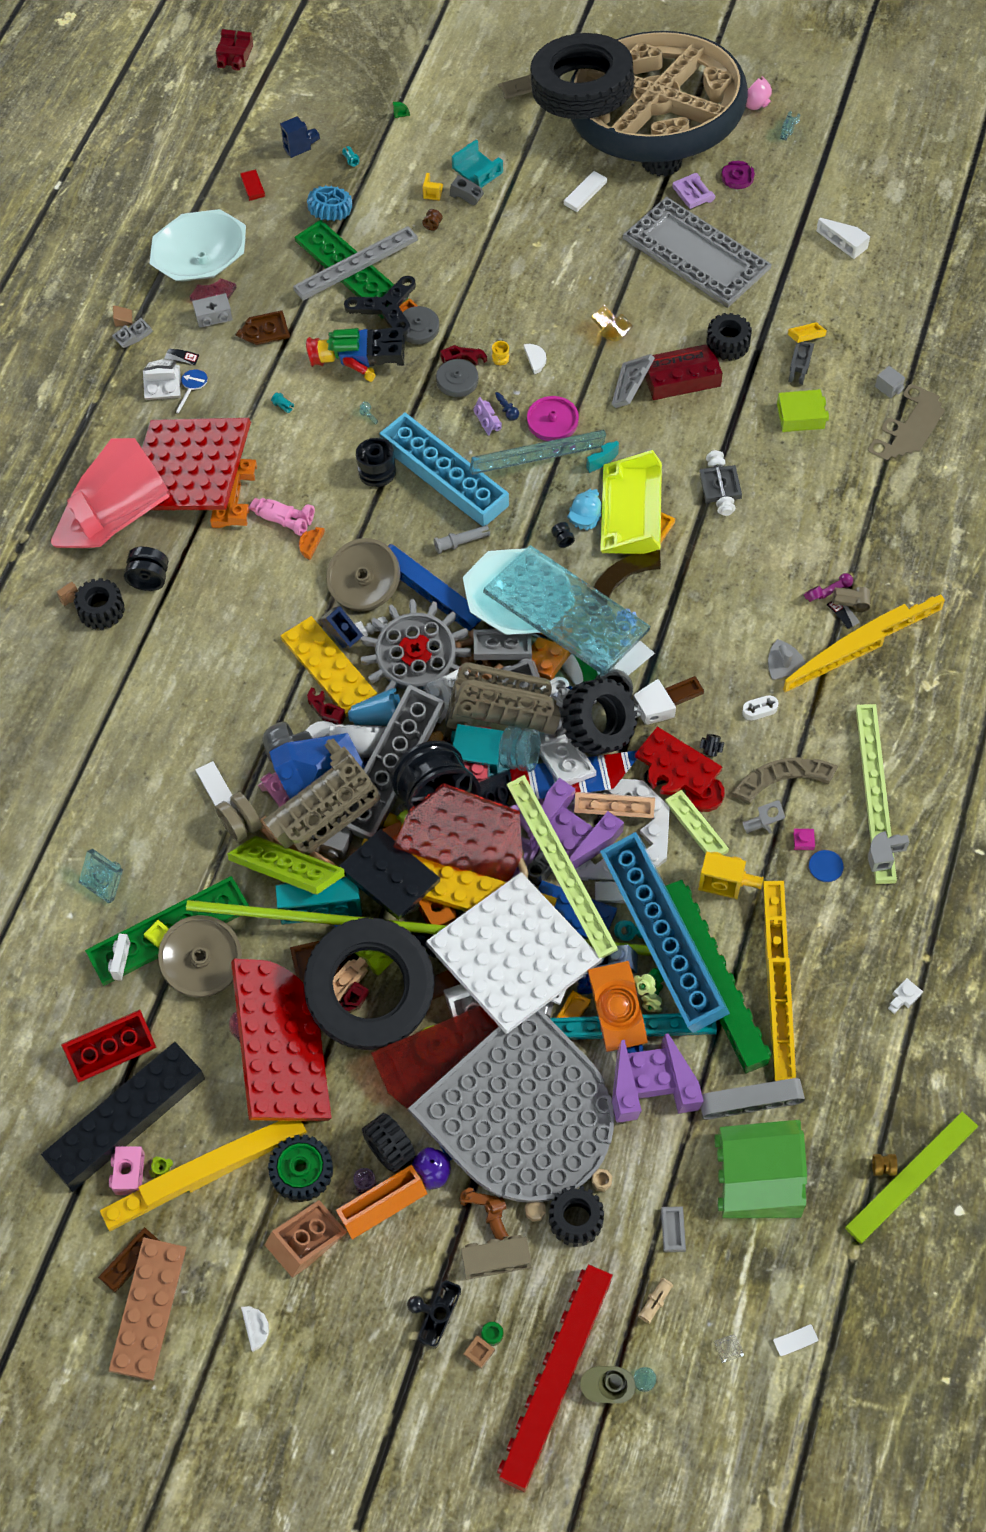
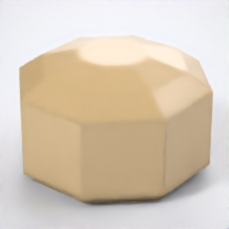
[591,1169,612,1192]
[525,1202,546,1222]

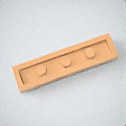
[574,792,655,818]

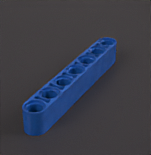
[388,544,482,631]

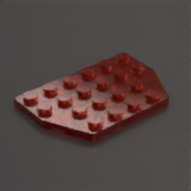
[394,783,523,882]
[371,1006,498,1110]

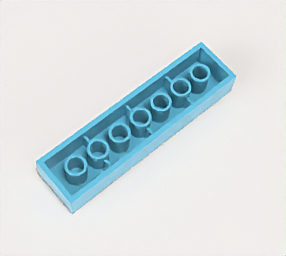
[379,413,509,526]

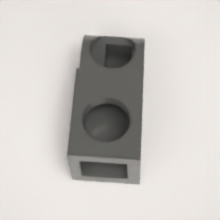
[449,175,484,205]

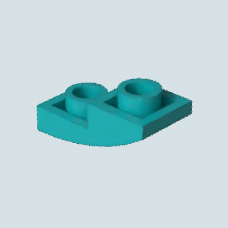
[586,441,619,473]

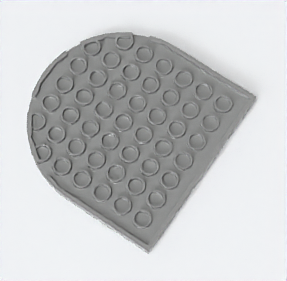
[407,1009,614,1202]

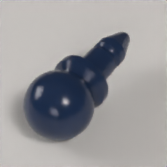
[495,392,520,421]

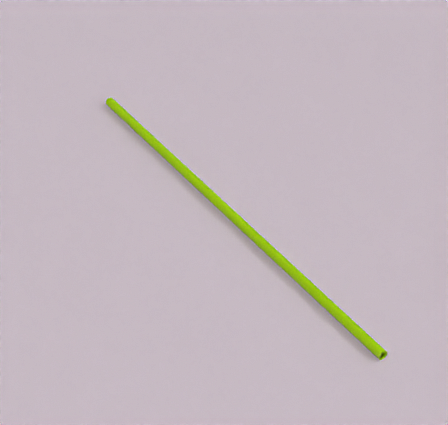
[186,900,652,956]

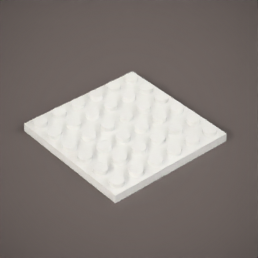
[426,872,602,1034]

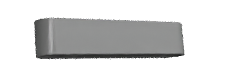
[701,1078,805,1120]

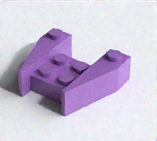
[530,778,624,869]
[612,1034,704,1123]

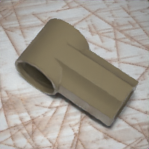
[832,587,870,612]

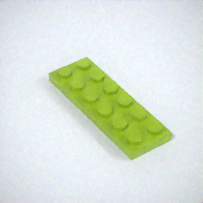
[227,836,345,894]

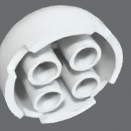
[329,724,386,762]

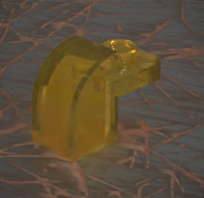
[591,305,633,341]

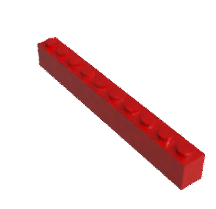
[497,1264,613,1492]

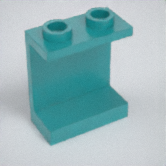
[452,140,503,188]
[451,724,504,774]

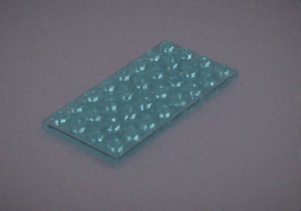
[483,545,651,676]

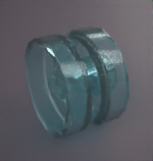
[499,726,541,772]

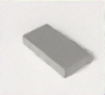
[661,1207,686,1252]

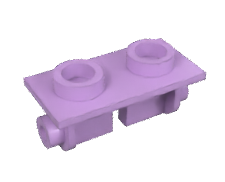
[473,397,502,436]

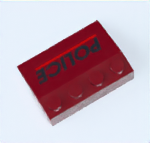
[645,344,723,400]

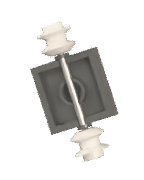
[699,450,742,516]

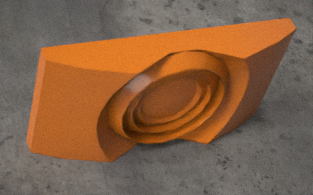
[588,961,648,1052]

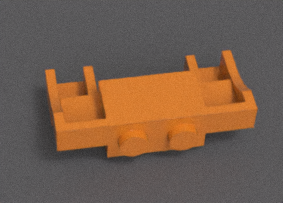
[210,459,257,528]

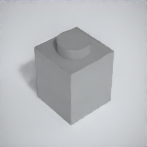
[875,366,905,398]

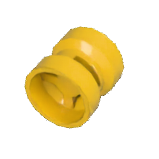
[492,341,509,366]

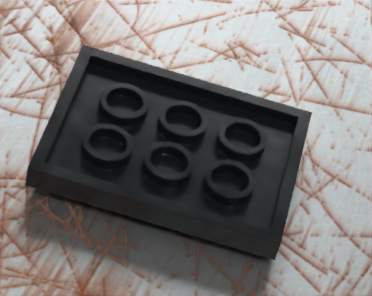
[339,829,440,921]

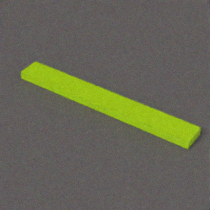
[845,1111,978,1244]

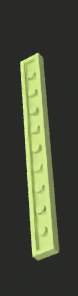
[856,704,897,884]
[507,775,618,958]

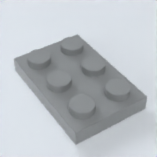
[473,629,532,660]

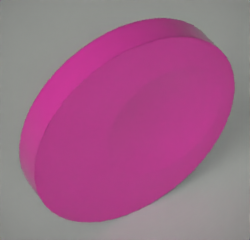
[527,396,579,442]

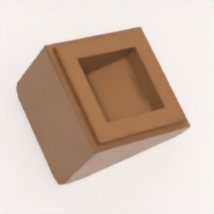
[113,306,133,327]

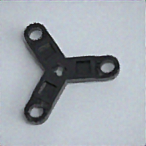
[344,276,416,336]

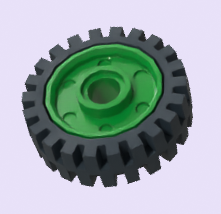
[268,1135,333,1202]

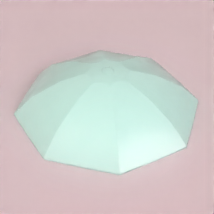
[150,209,246,281]
[463,548,574,635]

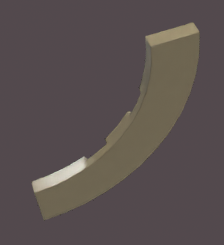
[732,757,838,805]

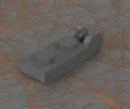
[788,341,815,385]

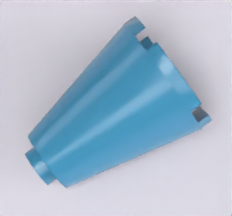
[348,688,400,726]

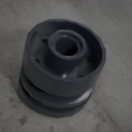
[356,438,396,487]

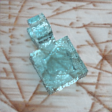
[780,111,800,141]

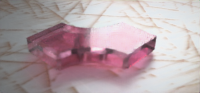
[189,278,237,301]

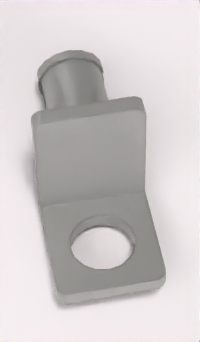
[742,800,785,834]

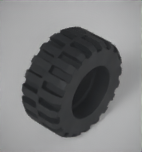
[561,678,637,755]

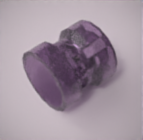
[353,1168,376,1195]

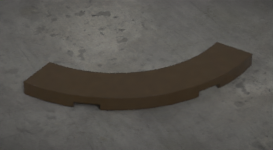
[587,550,661,616]

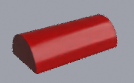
[61,1009,157,1083]

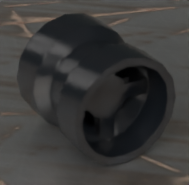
[551,522,575,548]

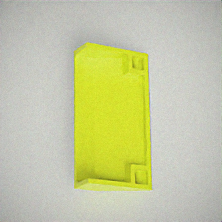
[600,450,662,554]

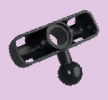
[407,1280,461,1349]

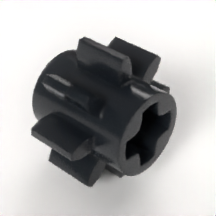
[699,734,724,757]

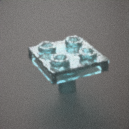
[78,849,123,903]

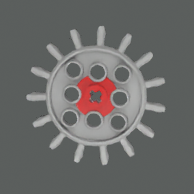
[361,599,471,694]

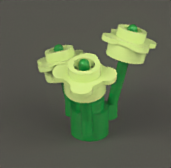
[634,968,664,1013]

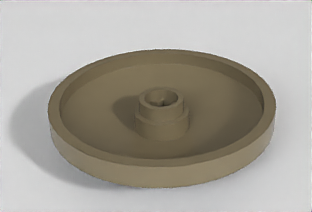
[326,538,400,612]
[158,915,242,998]

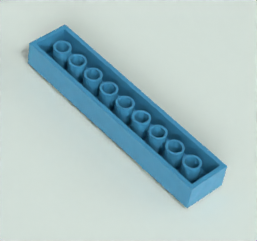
[600,832,730,1033]

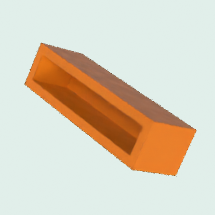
[336,1165,427,1239]

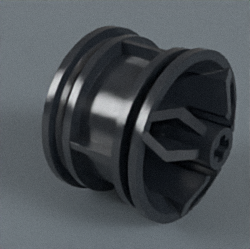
[391,741,481,832]

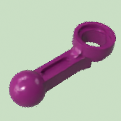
[803,573,853,602]

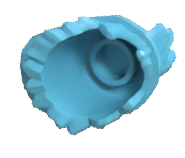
[567,489,601,530]

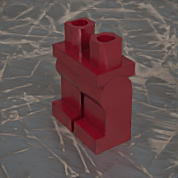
[215,29,253,70]

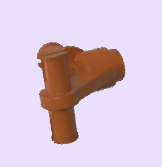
[459,1188,509,1241]

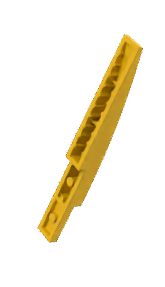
[783,594,945,692]
[763,881,796,1081]
[100,1121,307,1231]

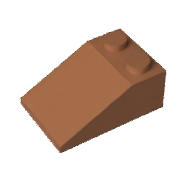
[265,1200,347,1278]

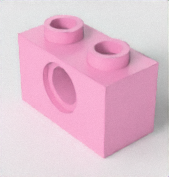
[109,1147,145,1195]

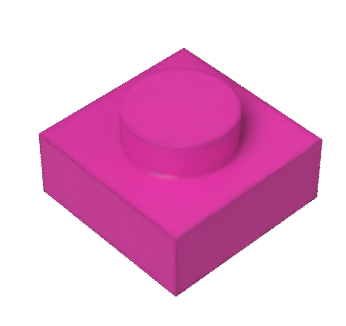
[793,828,815,850]

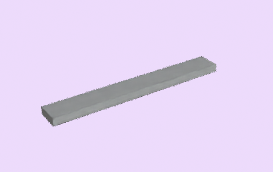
[293,226,418,301]

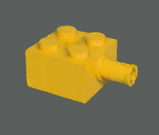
[698,851,764,900]

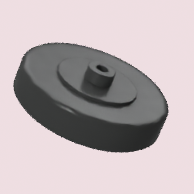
[400,306,440,344]
[436,359,479,397]

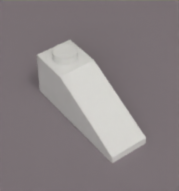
[816,218,870,259]

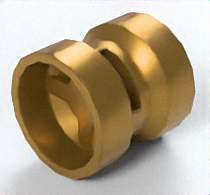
[872,1154,898,1176]

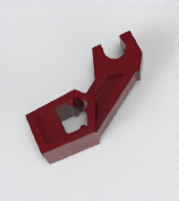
[440,345,488,366]
[307,687,346,725]
[340,982,369,1013]

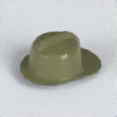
[580,1366,636,1404]

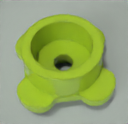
[149,1156,173,1178]

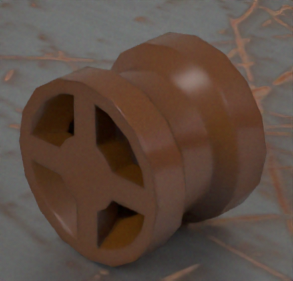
[422,209,443,231]

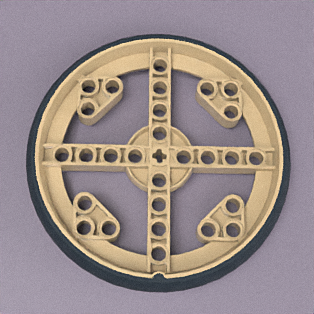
[570,31,748,162]

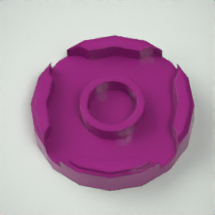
[721,160,755,189]

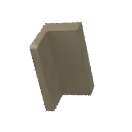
[498,74,532,99]

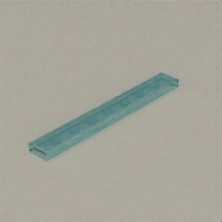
[470,430,606,475]

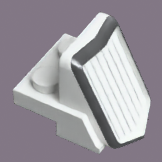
[143,359,181,400]

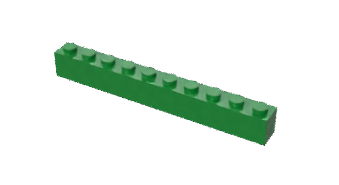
[665,880,771,1074]

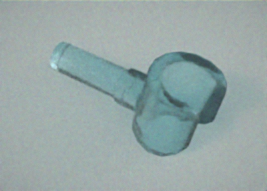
[360,401,378,424]

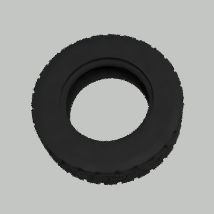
[530,33,634,119]
[304,918,434,1050]

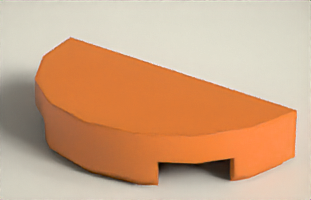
[299,527,325,560]

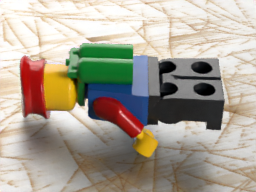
[306,327,405,382]

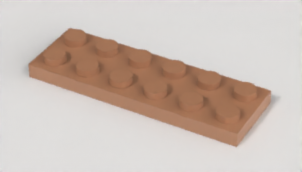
[109,1237,187,1381]

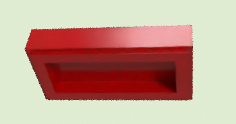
[240,169,265,201]

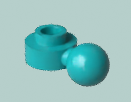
[614,920,643,941]

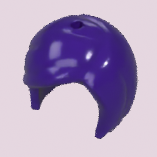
[412,1147,451,1190]

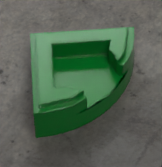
[393,102,410,118]

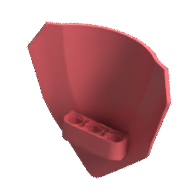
[51,438,170,548]

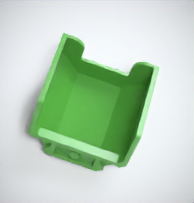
[714,1120,807,1218]

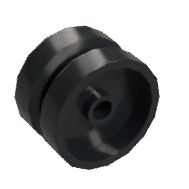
[124,546,169,591]

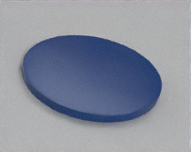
[809,850,844,882]

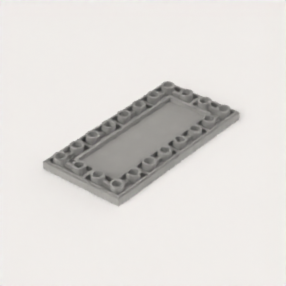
[623,196,772,308]

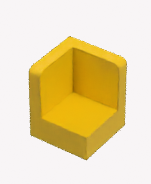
[423,173,443,201]

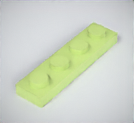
[665,790,729,855]

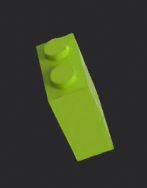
[777,389,829,432]

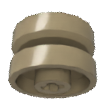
[215,791,262,843]

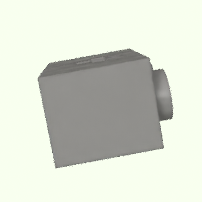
[192,293,233,328]

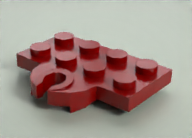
[635,726,723,798]

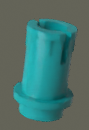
[342,146,359,167]
[271,392,294,413]

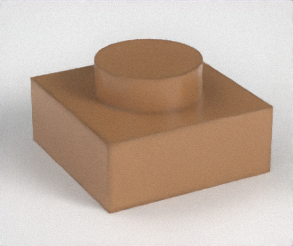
[57,581,78,606]
[463,1336,495,1369]

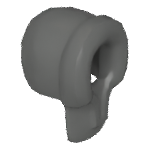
[262,722,312,762]

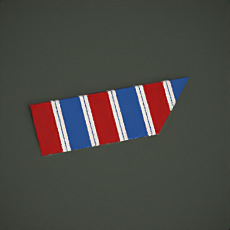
[509,750,638,799]

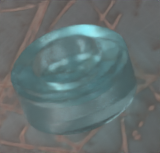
[634,1367,656,1392]

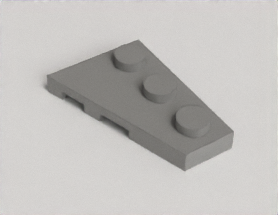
[612,354,655,408]

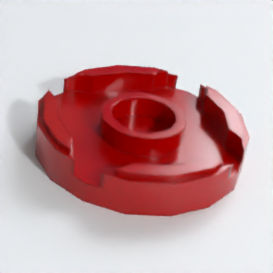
[685,779,725,812]

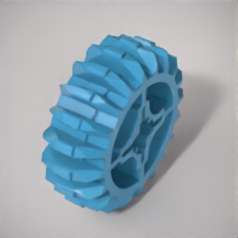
[307,185,353,221]

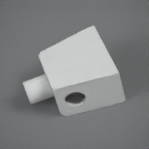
[633,679,676,725]

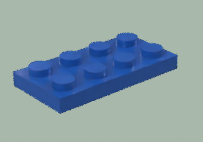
[538,880,617,939]

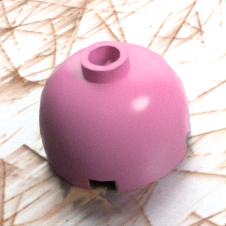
[746,76,772,110]

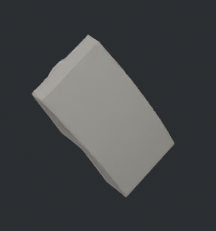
[112,318,153,348]

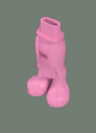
[249,498,315,536]

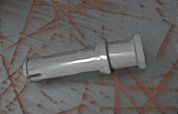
[434,525,490,554]

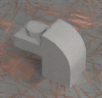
[868,831,909,872]

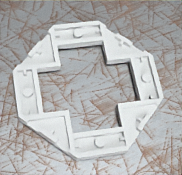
[567,779,670,882]

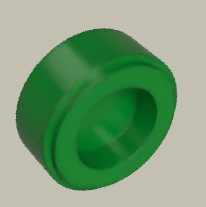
[481,1322,504,1346]

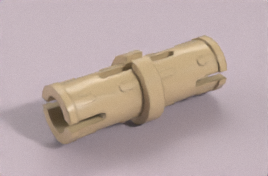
[638,1278,673,1324]

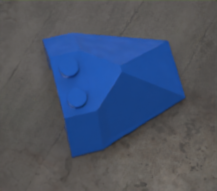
[269,733,365,799]

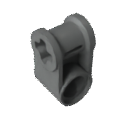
[527,851,553,886]

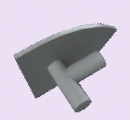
[768,639,806,680]

